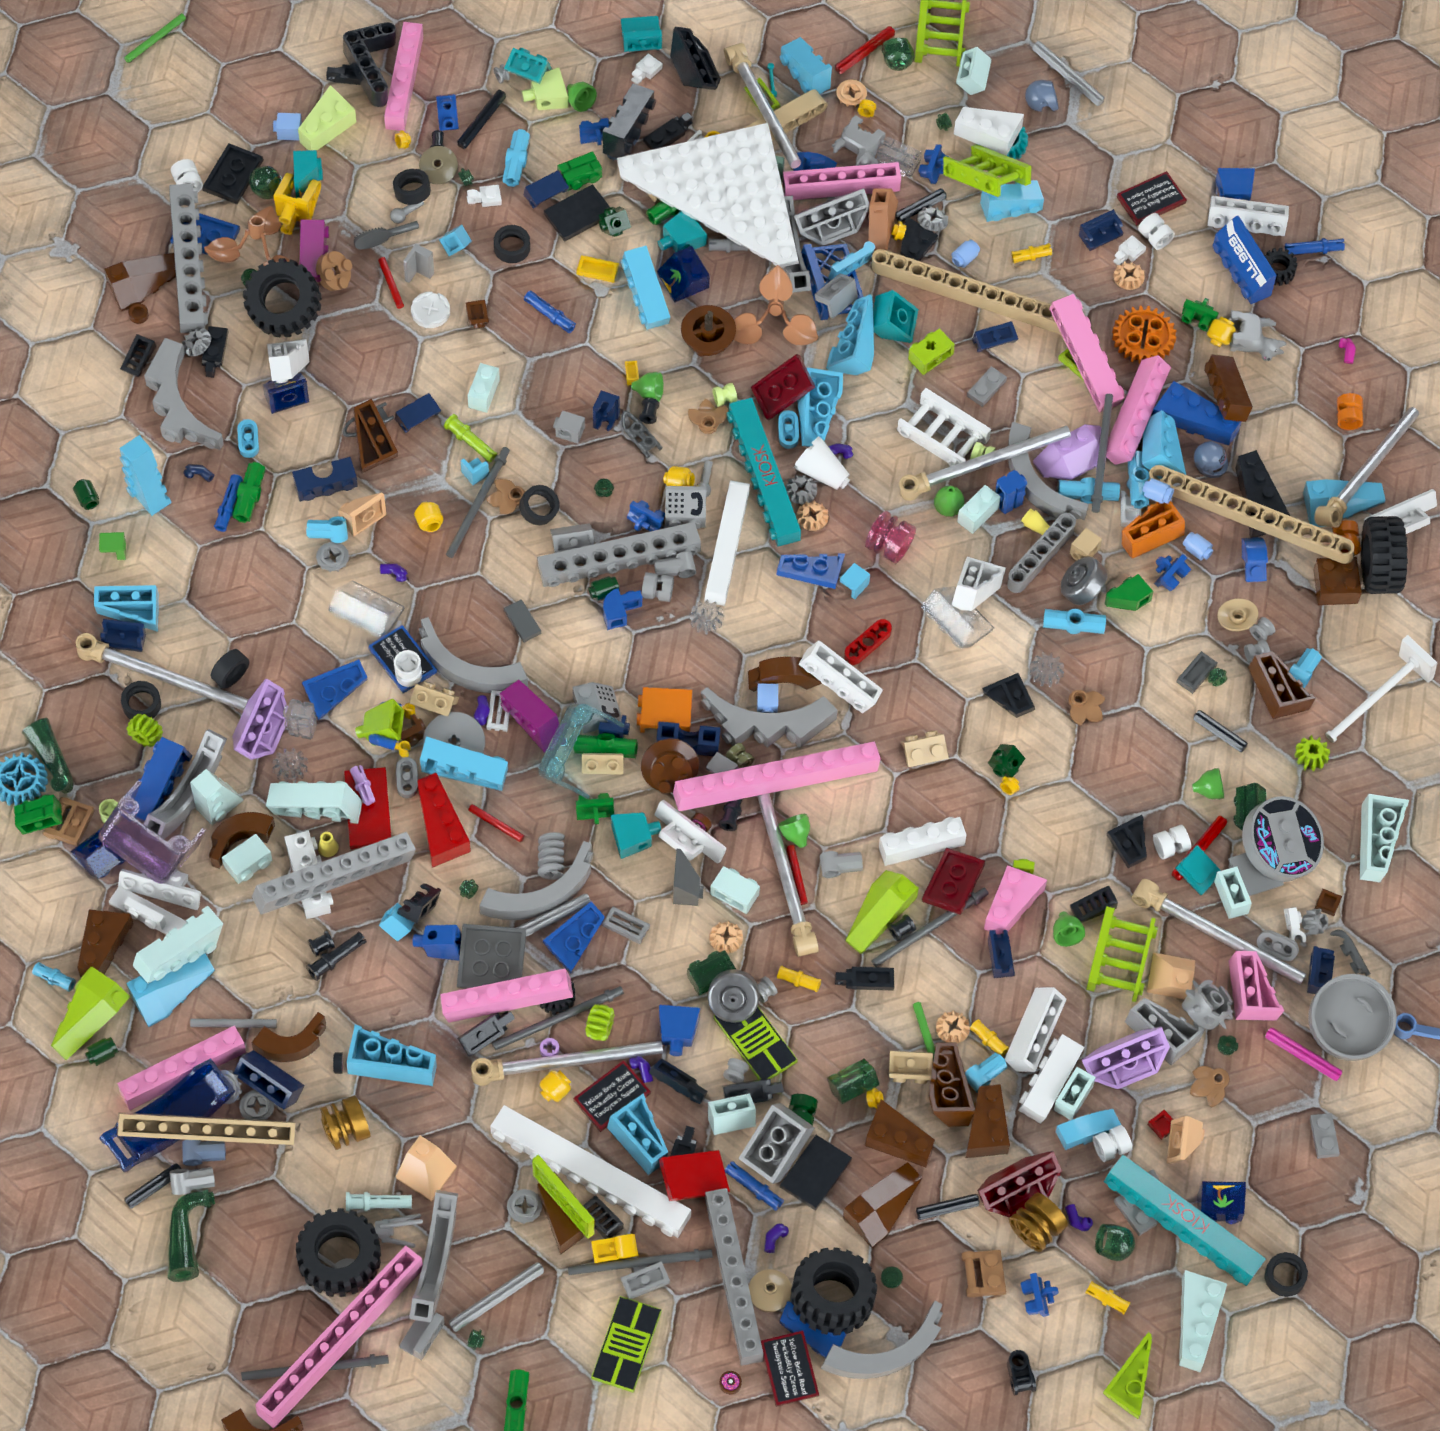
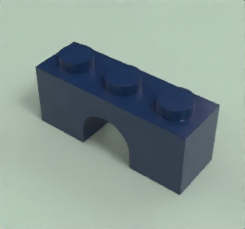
[292,457,358,502]
[656,722,721,756]

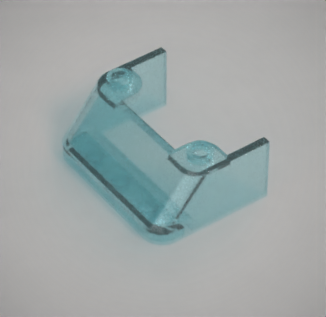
[538,703,625,799]

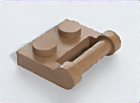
[43,797,95,847]
[961,1250,1006,1297]

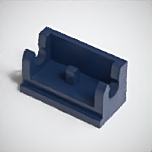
[523,170,569,209]
[1079,209,1123,251]
[972,321,1018,353]
[593,390,620,431]
[395,393,441,433]
[100,619,146,652]
[988,930,1015,978]
[1307,946,1335,994]

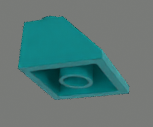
[293,150,323,199]
[873,290,919,343]

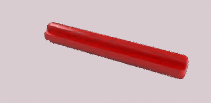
[835,26,895,74]
[1172,816,1228,881]

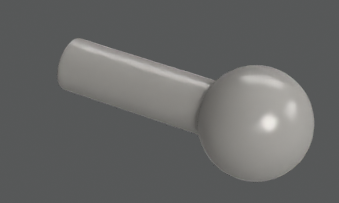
[390,202,424,223]
[697,460,713,497]

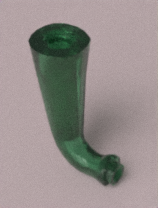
[22,718,74,794]
[168,1189,215,1282]

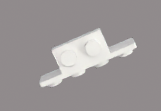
[1364,489,1437,534]
[655,800,726,864]
[118,863,201,910]
[109,886,187,935]

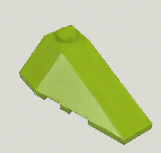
[846,870,919,955]
[51,967,130,1060]

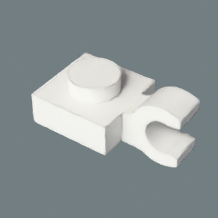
[631,54,663,85]
[467,185,502,207]
[1113,235,1146,265]
[1284,907,1306,943]

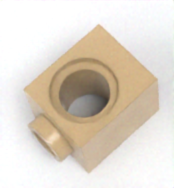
[1070,528,1102,561]

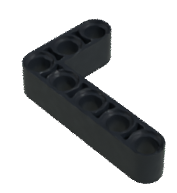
[343,22,396,107]

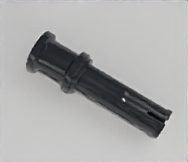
[719,799,742,831]
[306,931,367,981]

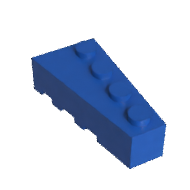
[1152,381,1241,446]
[125,737,192,822]

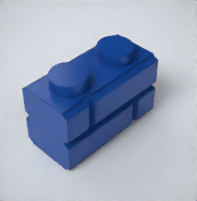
[995,470,1027,514]

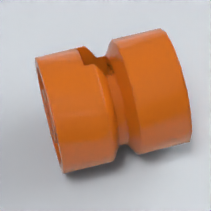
[1337,393,1363,430]
[1332,520,1361,556]

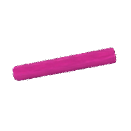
[1265,1027,1342,1081]

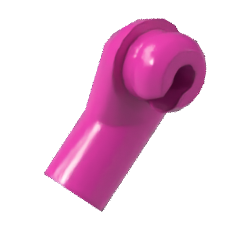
[1339,338,1356,364]

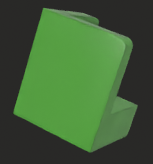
[99,532,126,560]

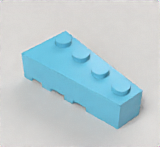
[621,246,671,330]
[119,435,171,516]
[420,736,508,791]
[347,1024,437,1086]

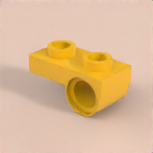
[591,1234,638,1263]

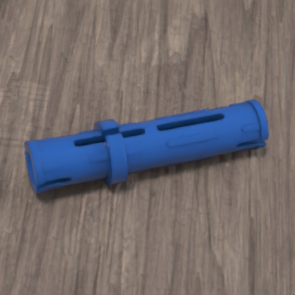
[1285,238,1345,255]
[524,290,576,333]
[214,474,243,532]
[725,1161,784,1211]

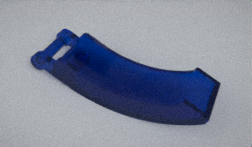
[99,1058,235,1172]

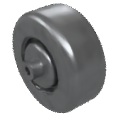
[1060,556,1107,605]
[708,969,760,1023]

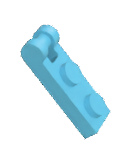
[828,241,875,281]

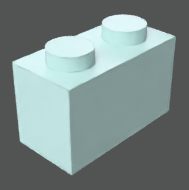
[956,47,992,95]
[467,363,500,413]
[957,485,1000,534]
[222,834,272,884]
[710,866,760,914]
[1214,867,1252,919]
[1054,1067,1096,1120]
[708,1093,756,1135]

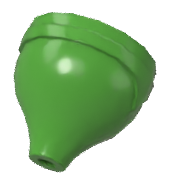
[567,81,597,112]
[631,372,664,401]
[934,486,964,517]
[1192,768,1224,800]
[778,813,810,848]
[1053,911,1085,947]

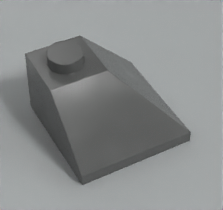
[673,848,704,906]

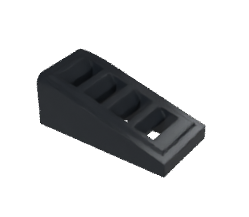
[120,334,156,377]
[1070,886,1118,923]
[583,1195,624,1239]

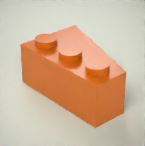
[1122,501,1185,559]

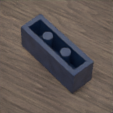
[233,1050,305,1110]

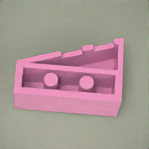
[984,865,1047,934]
[1229,951,1284,1021]

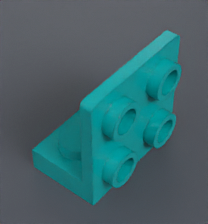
[621,16,662,52]
[504,47,552,84]

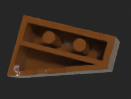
[1248,651,1316,719]
[77,909,134,978]
[965,1084,1010,1158]
[865,1099,935,1168]
[537,1171,595,1255]

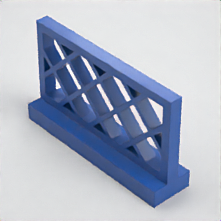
[801,244,864,320]

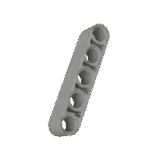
[1007,513,1076,593]

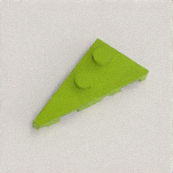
[1103,1332,1152,1419]

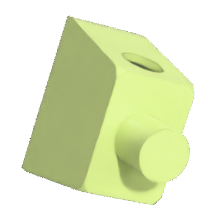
[522,68,568,110]

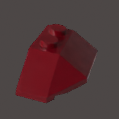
[977,1151,1062,1218]

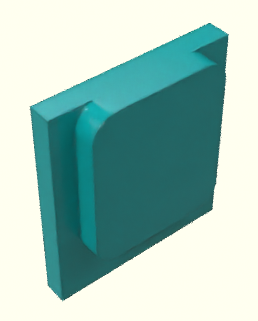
[1175,845,1221,896]

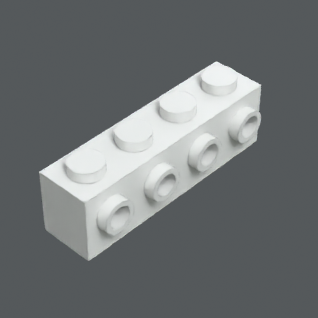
[1207,196,1289,236]
[799,640,883,713]
[879,817,966,866]
[284,830,333,919]
[1005,987,1066,1072]
[1018,1034,1085,1124]

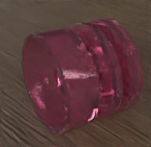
[865,510,916,564]

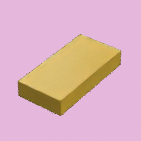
[576,255,619,283]

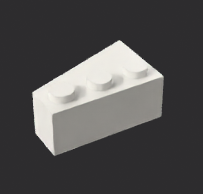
[954,107,1024,156]
[267,339,310,383]
[952,557,1006,611]

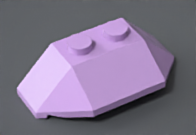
[1033,424,1107,480]
[232,679,289,760]
[1082,1027,1170,1089]

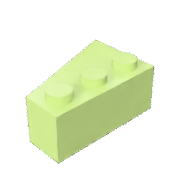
[298,85,356,150]

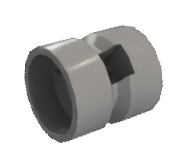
[642,572,674,602]

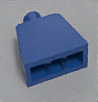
[1216,168,1255,201]
[413,925,462,961]
[659,1005,700,1056]

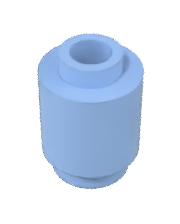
[951,240,980,268]
[1142,478,1174,504]
[1182,532,1214,561]

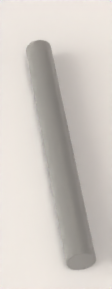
[190,1019,277,1028]

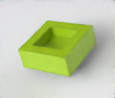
[1012,859,1035,874]

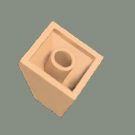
[338,492,386,536]
[1146,952,1195,1000]
[1167,1116,1205,1164]
[396,1135,457,1201]

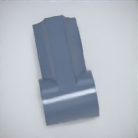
[182,1140,226,1166]

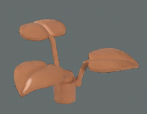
[204,206,289,266]
[734,265,819,345]

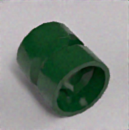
[789,1093,818,1126]

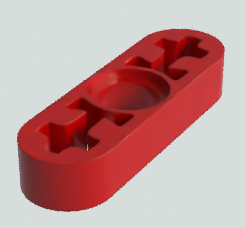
[844,619,892,665]

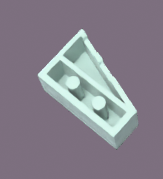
[190,769,244,825]

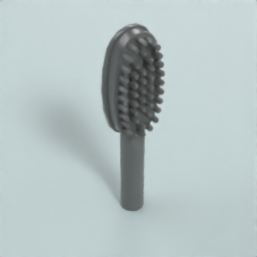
[354,221,419,250]

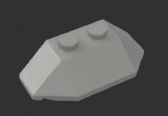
[793,189,870,246]

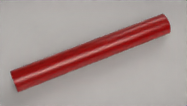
[378,257,404,309]
[468,804,525,842]
[786,845,808,905]

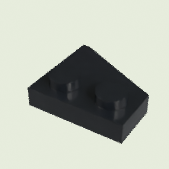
[982,673,1035,718]

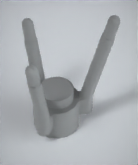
[375,1213,423,1248]

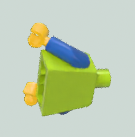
[355,699,415,757]

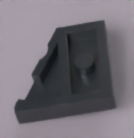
[900,217,938,261]
[1107,815,1147,868]

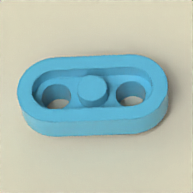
[778,410,799,449]
[237,419,259,458]

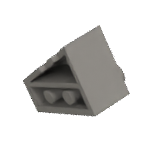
[1125,998,1205,1065]

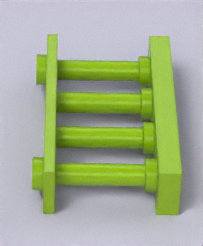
[914,0,970,67]
[943,144,1031,197]
[1086,906,1158,1002]

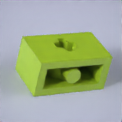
[908,328,955,375]

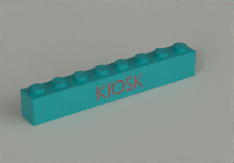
[726,398,801,547]
[1104,1155,1266,1286]

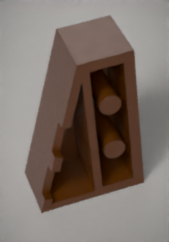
[353,399,398,473]

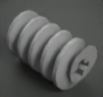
[538,832,565,880]

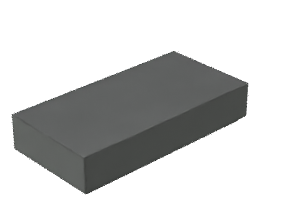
[504,599,541,643]
[1176,651,1218,694]

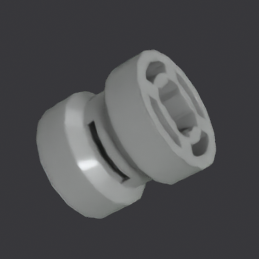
[1244,640,1270,664]

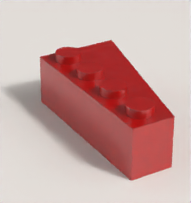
[417,773,471,868]

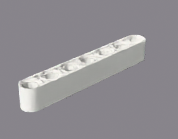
[704,480,750,606]

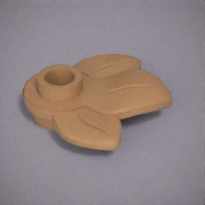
[688,399,728,434]
[486,479,526,514]
[1068,690,1105,726]
[1190,1066,1230,1108]

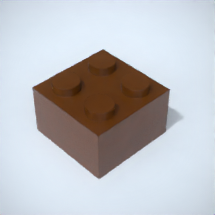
[1313,557,1362,605]

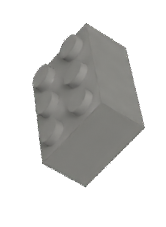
[738,1103,815,1183]

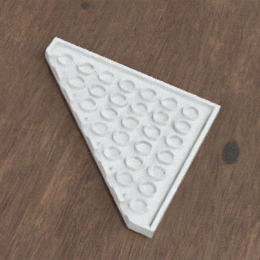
[617,123,799,268]

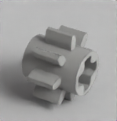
[1302,909,1328,935]

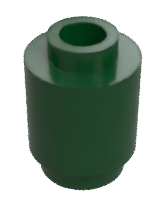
[73,479,99,510]
[588,576,620,601]
[85,1037,119,1066]

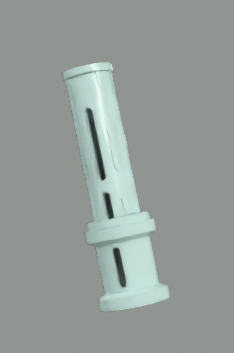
[346,1192,412,1211]

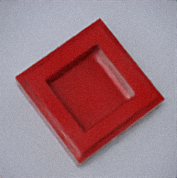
[1147,1109,1174,1140]

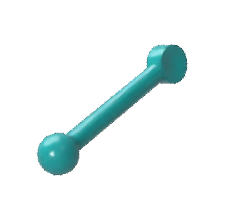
[767,63,777,98]

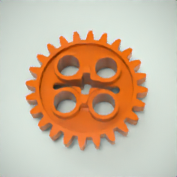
[1112,305,1176,364]

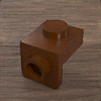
[465,300,489,329]
[399,714,426,747]

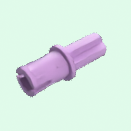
[350,765,375,806]

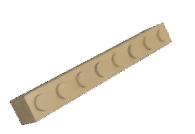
[117,1113,295,1145]

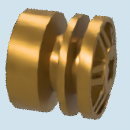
[320,1095,371,1150]
[1009,1193,1068,1252]

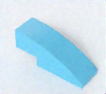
[1056,1109,1121,1150]

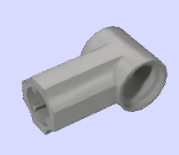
[654,552,696,578]
[820,851,863,878]
[170,1167,215,1195]

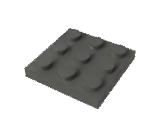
[457,924,527,989]

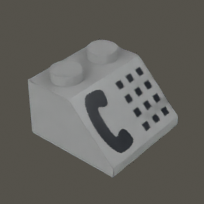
[665,486,706,529]
[573,682,622,734]

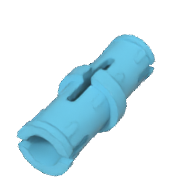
[32,962,76,992]

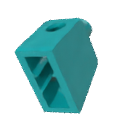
[658,211,707,255]
[611,813,662,859]

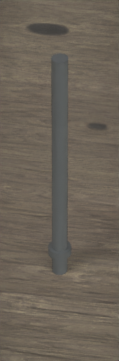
[1091,394,1113,513]
[446,447,510,558]
[871,887,989,967]
[492,986,624,1051]
[568,1249,713,1275]
[241,1354,389,1381]

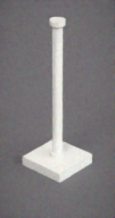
[1325,635,1437,743]

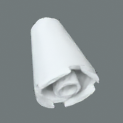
[794,436,850,490]

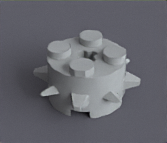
[1182,980,1233,1030]

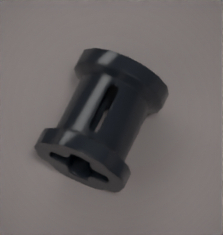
[639,398,660,424]
[888,914,916,941]
[308,931,335,957]

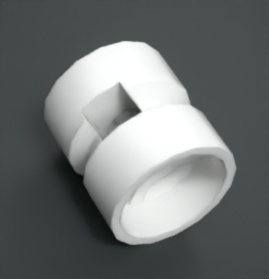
[170,159,203,193]
[1138,213,1175,250]
[394,650,422,687]
[1153,825,1191,860]
[1093,1125,1132,1162]

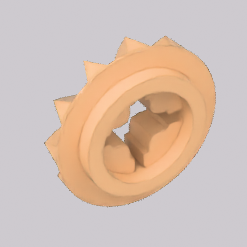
[836,80,867,107]
[1113,261,1145,290]
[796,501,829,531]
[709,921,743,954]
[936,1010,970,1044]

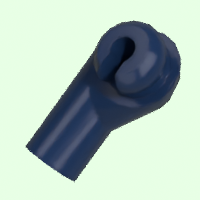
[183,464,215,482]

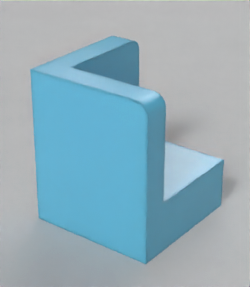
[439,225,471,256]
[460,458,489,485]
[840,563,870,600]
[379,903,414,941]

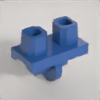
[436,94,459,131]
[579,118,609,146]
[918,144,949,184]
[627,500,665,532]
[1154,554,1191,591]
[1020,1273,1059,1317]

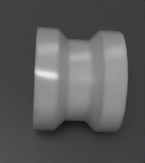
[1249,617,1276,641]
[757,976,777,1003]
[723,1058,749,1083]

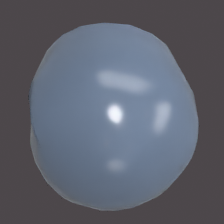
[1025,80,1059,112]
[1194,441,1228,478]

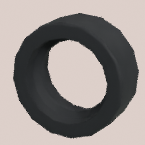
[393,168,431,205]
[493,225,530,264]
[519,485,560,526]
[210,649,250,689]
[121,681,161,719]
[1264,1252,1308,1297]

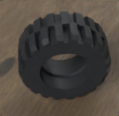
[243,258,322,338]
[1361,516,1408,594]
[296,1208,381,1297]
[790,1247,877,1335]

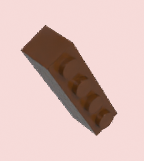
[1204,354,1253,422]

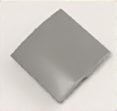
[1228,853,1284,896]

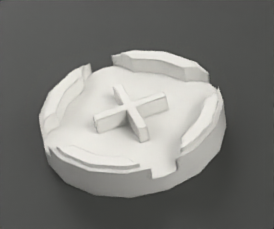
[411,292,450,328]

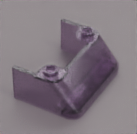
[99,780,206,884]

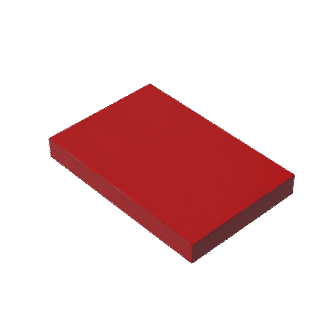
[659,1150,730,1201]

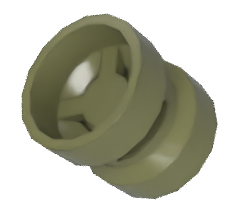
[726,743,755,769]

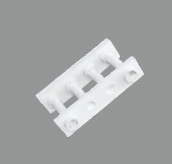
[897,388,991,467]

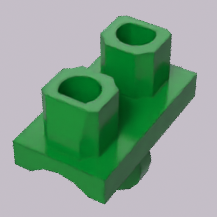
[1181,298,1219,332]
[576,793,614,825]

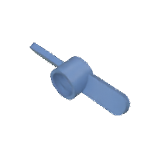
[1394,1013,1440,1039]

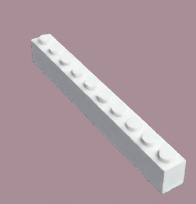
[490,1105,691,1238]

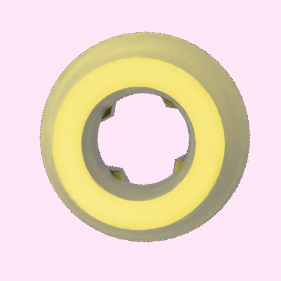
[1021,509,1050,535]
[318,832,339,857]

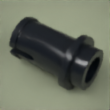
[430,130,445,148]

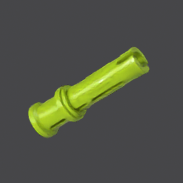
[443,414,498,463]

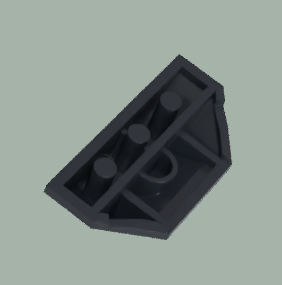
[670,27,721,90]

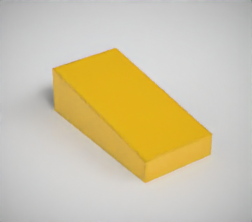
[625,361,639,385]

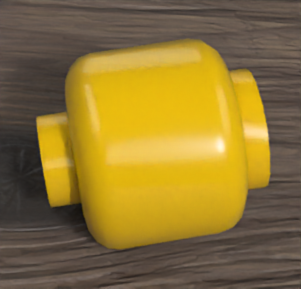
[1207,317,1236,347]
[663,466,695,486]
[414,502,444,532]
[539,1070,571,1102]

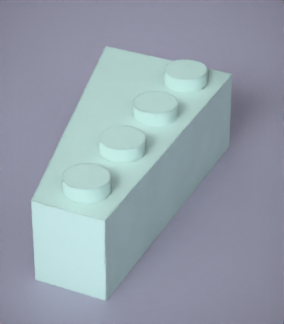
[266,781,363,824]
[1360,794,1409,882]
[133,906,223,984]
[1179,1270,1227,1372]

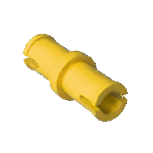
[1011,243,1052,264]
[777,966,821,992]
[970,1019,1009,1057]
[1085,1281,1131,1315]

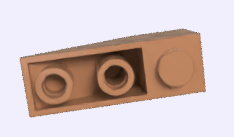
[868,188,898,251]

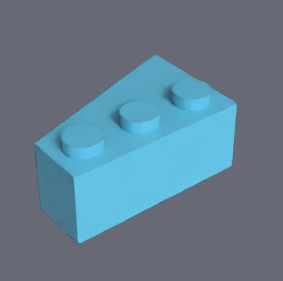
[780,37,832,94]
[1142,410,1186,479]
[94,585,159,632]
[607,1093,668,1175]

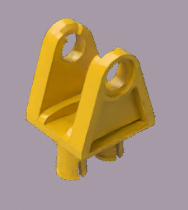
[274,172,321,235]

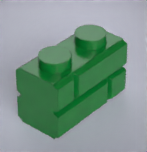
[557,151,602,191]
[14,794,62,835]

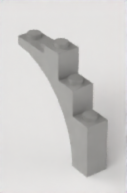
[144,338,224,450]
[700,687,837,748]

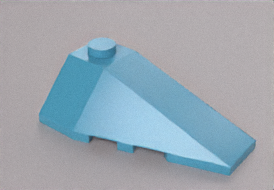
[826,295,874,376]
[797,367,843,447]
[1303,479,1386,527]
[126,953,215,1027]

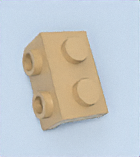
[410,681,459,716]
[901,730,949,767]
[582,753,624,775]
[888,1050,933,1084]

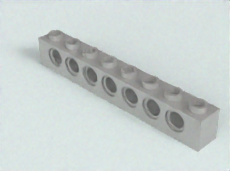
[169,184,208,333]
[537,522,701,587]
[252,832,416,915]
[705,1188,763,1366]

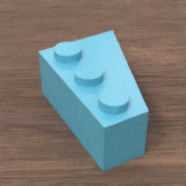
[980,180,1044,222]

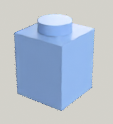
[273,113,302,140]
[757,684,778,713]

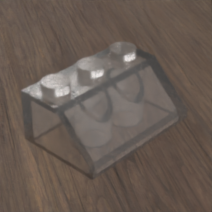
[328,580,405,637]
[921,586,994,648]

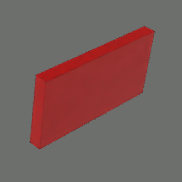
[344,767,392,849]

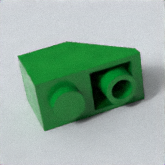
[1105,574,1154,611]

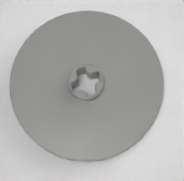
[423,712,485,753]

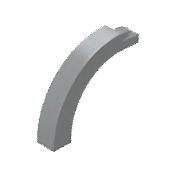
[782,196,811,293]
[1008,422,1089,520]
[419,617,528,693]
[140,729,227,842]
[480,841,594,920]
[409,1190,458,1323]
[821,1301,943,1379]

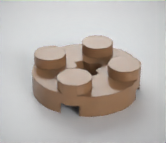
[316,251,352,291]

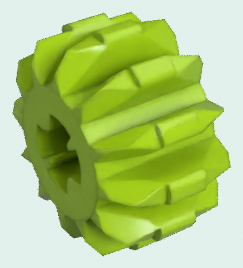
[126,714,163,747]
[1294,735,1330,771]
[585,1004,615,1041]

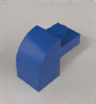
[1242,537,1268,582]
[603,588,642,630]

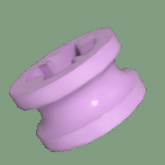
[540,1038,559,1057]

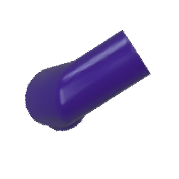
[828,443,854,459]
[380,564,408,582]
[474,695,490,726]
[629,1056,653,1083]
[1065,1204,1093,1231]
[764,1224,789,1253]

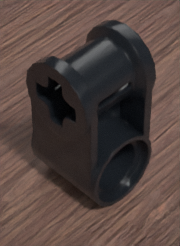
[1007,1350,1036,1396]

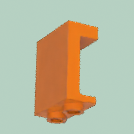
[637,687,692,733]

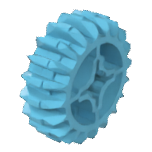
[0,752,48,806]

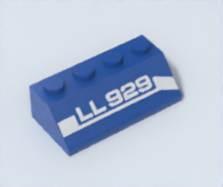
[1213,215,1276,304]

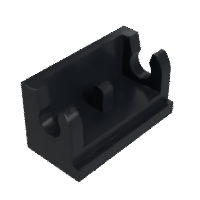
[397,883,441,924]

